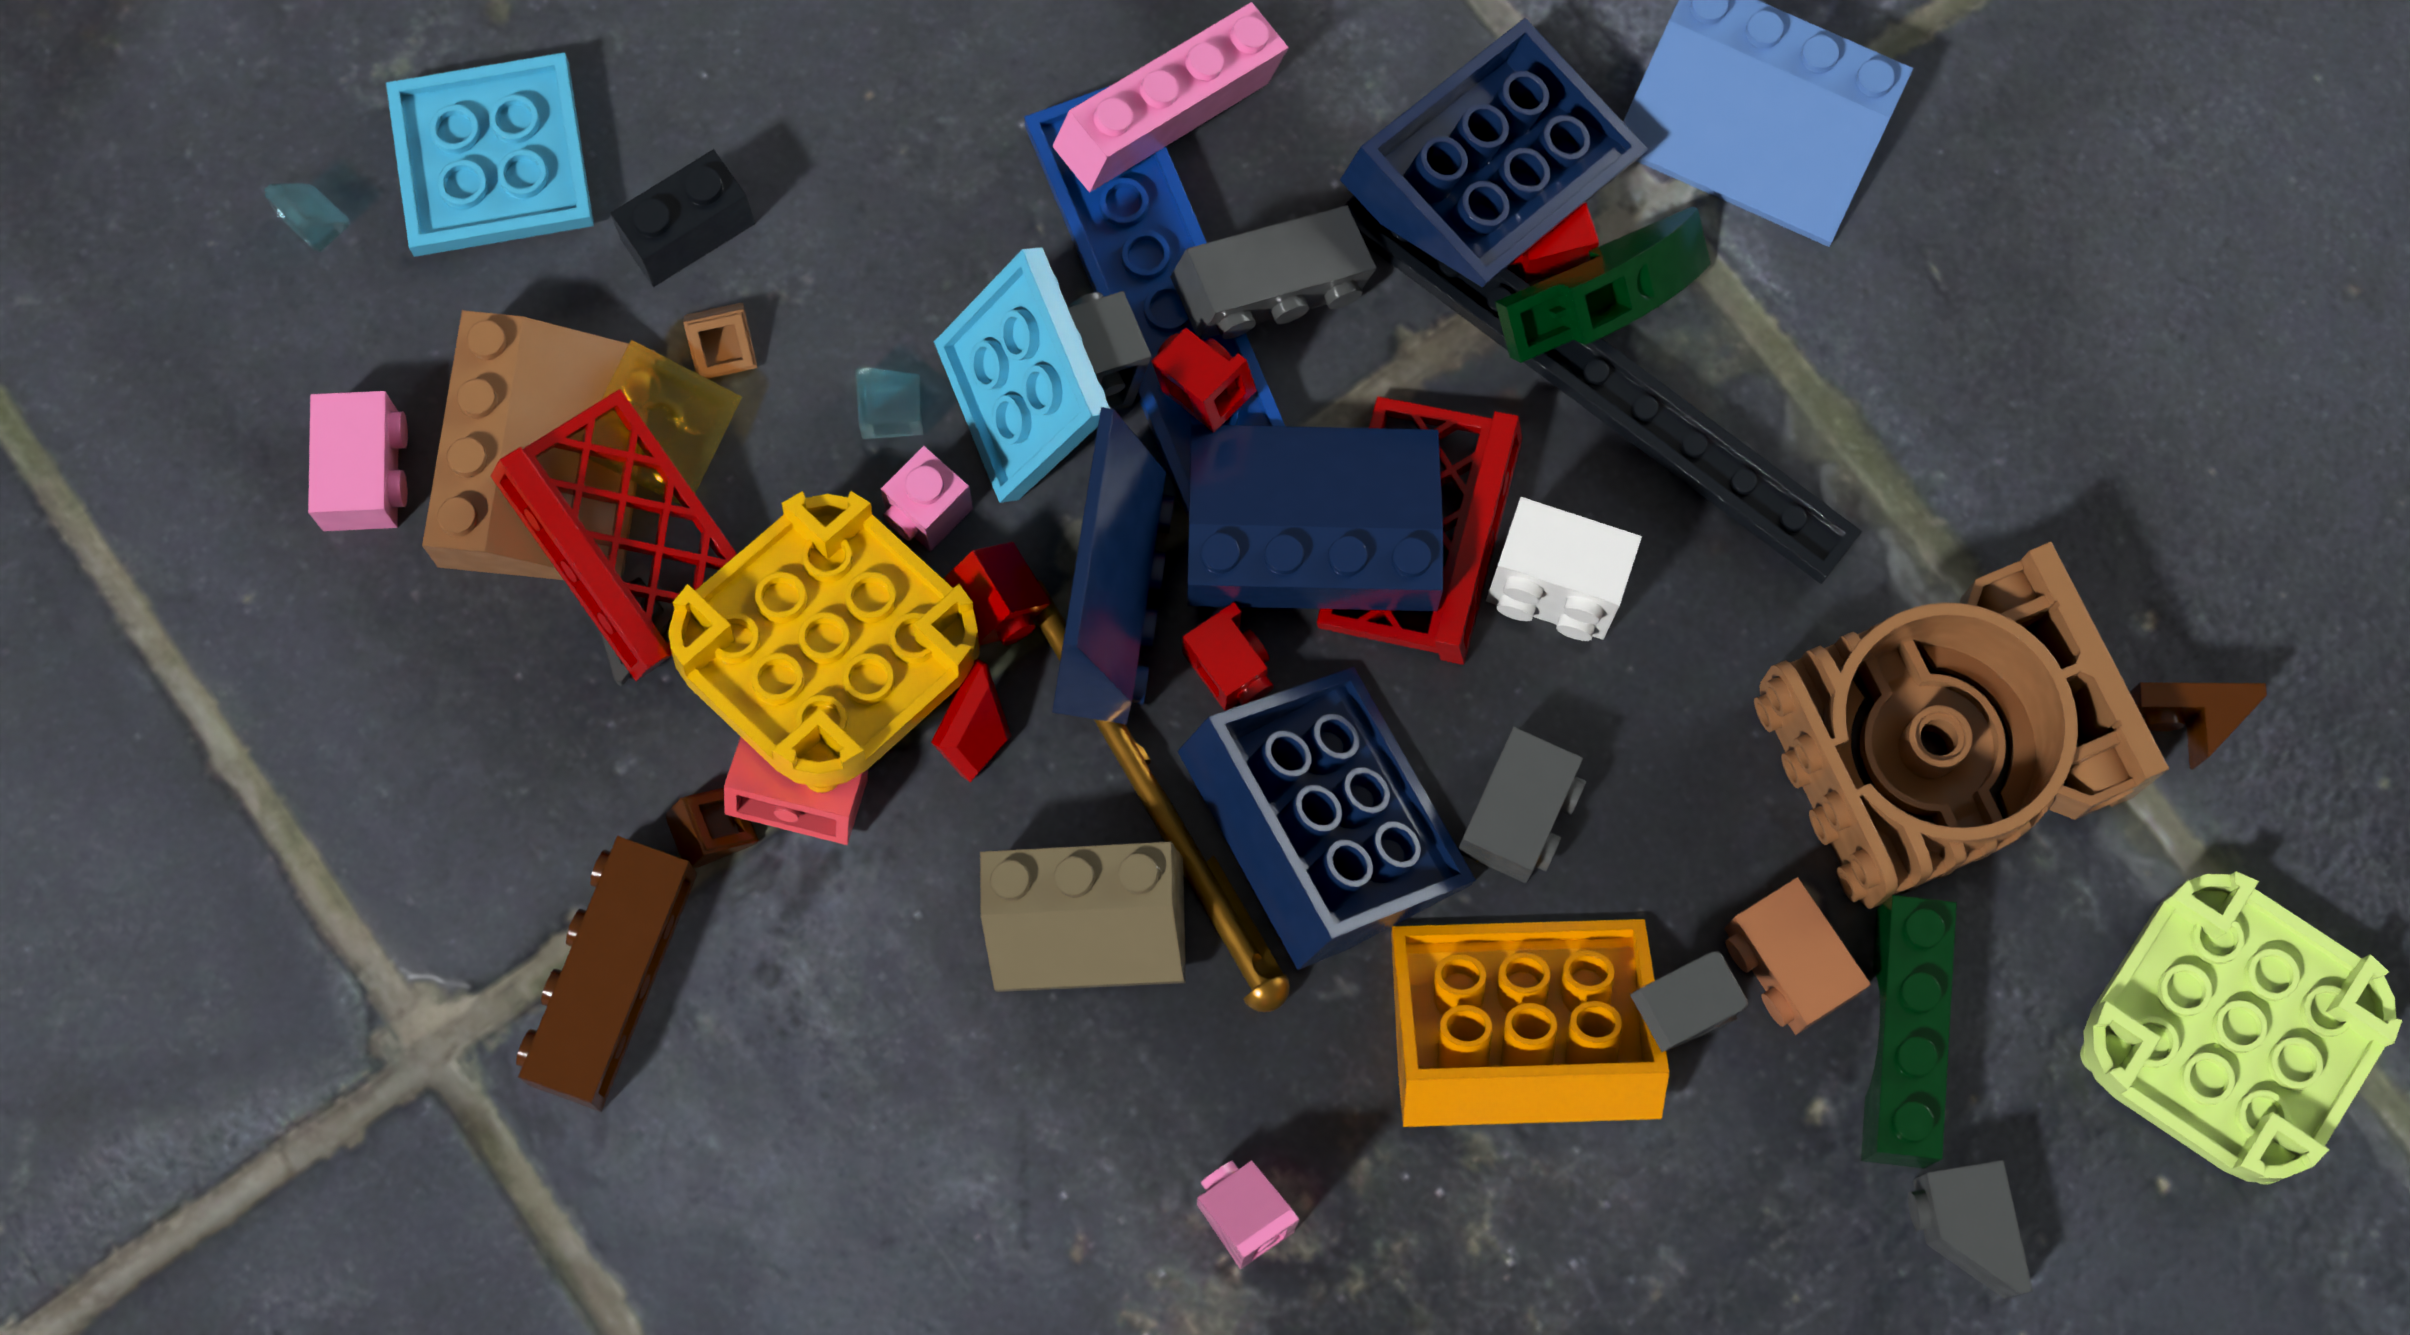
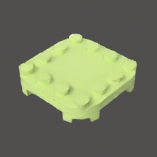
[2080,871,2402,1185]

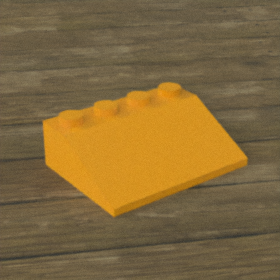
[1391,919,1669,1127]

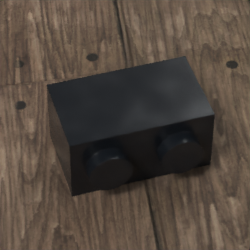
[610,149,755,287]

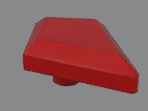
[931,659,1011,783]

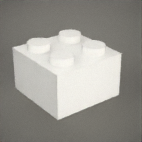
[1486,497,1642,641]

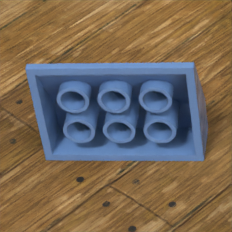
[1623,0,1913,247]

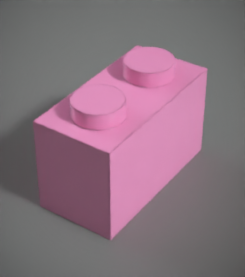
[308,391,408,531]

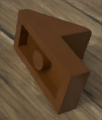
[2130,682,2267,770]

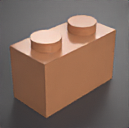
[1724,877,1871,1035]

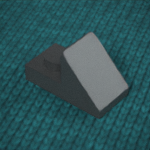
[1630,951,1748,1052]

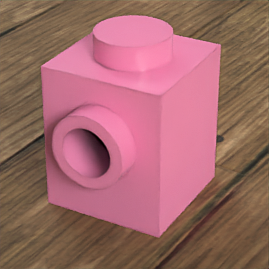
[880,446,973,552]

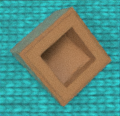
[683,303,758,381]

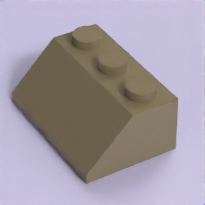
[980,842,1186,992]

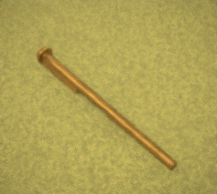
[1035,580,1290,1012]

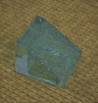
[264,184,350,252]

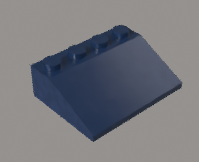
[1340,18,1648,288]
[1052,407,1174,724]
[1187,424,1443,611]
[1177,667,1476,970]

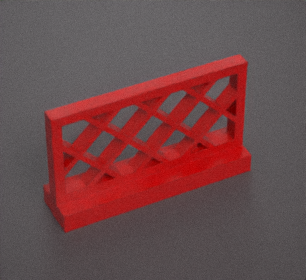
[490,389,737,681]
[1316,396,1522,665]

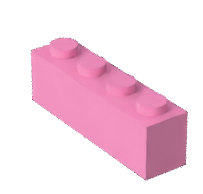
[1052,2,1289,193]

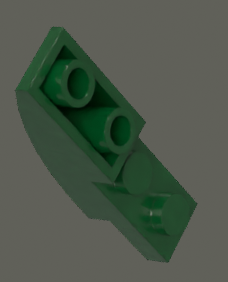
[1495,206,1711,363]

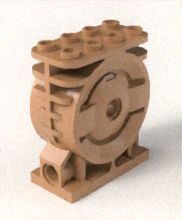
[1754,542,2169,909]

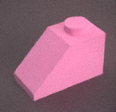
[1197,1161,1299,1270]

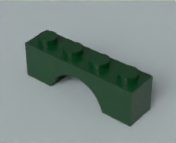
[1861,895,1957,1169]

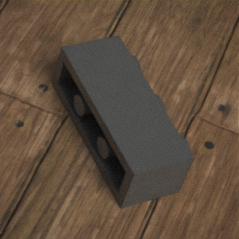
[1170,205,1376,339]

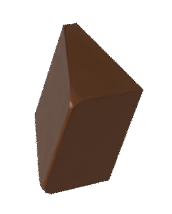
[666,787,759,868]

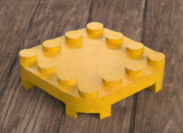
[668,491,980,793]

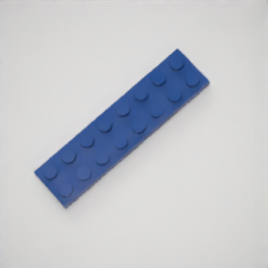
[1024,85,1285,519]

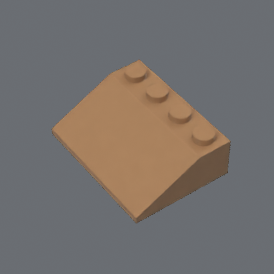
[422,310,657,580]

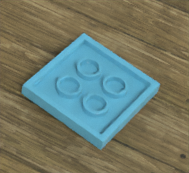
[386,52,594,257]
[934,247,1109,503]

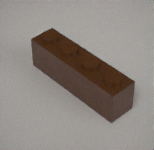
[516,836,697,1112]

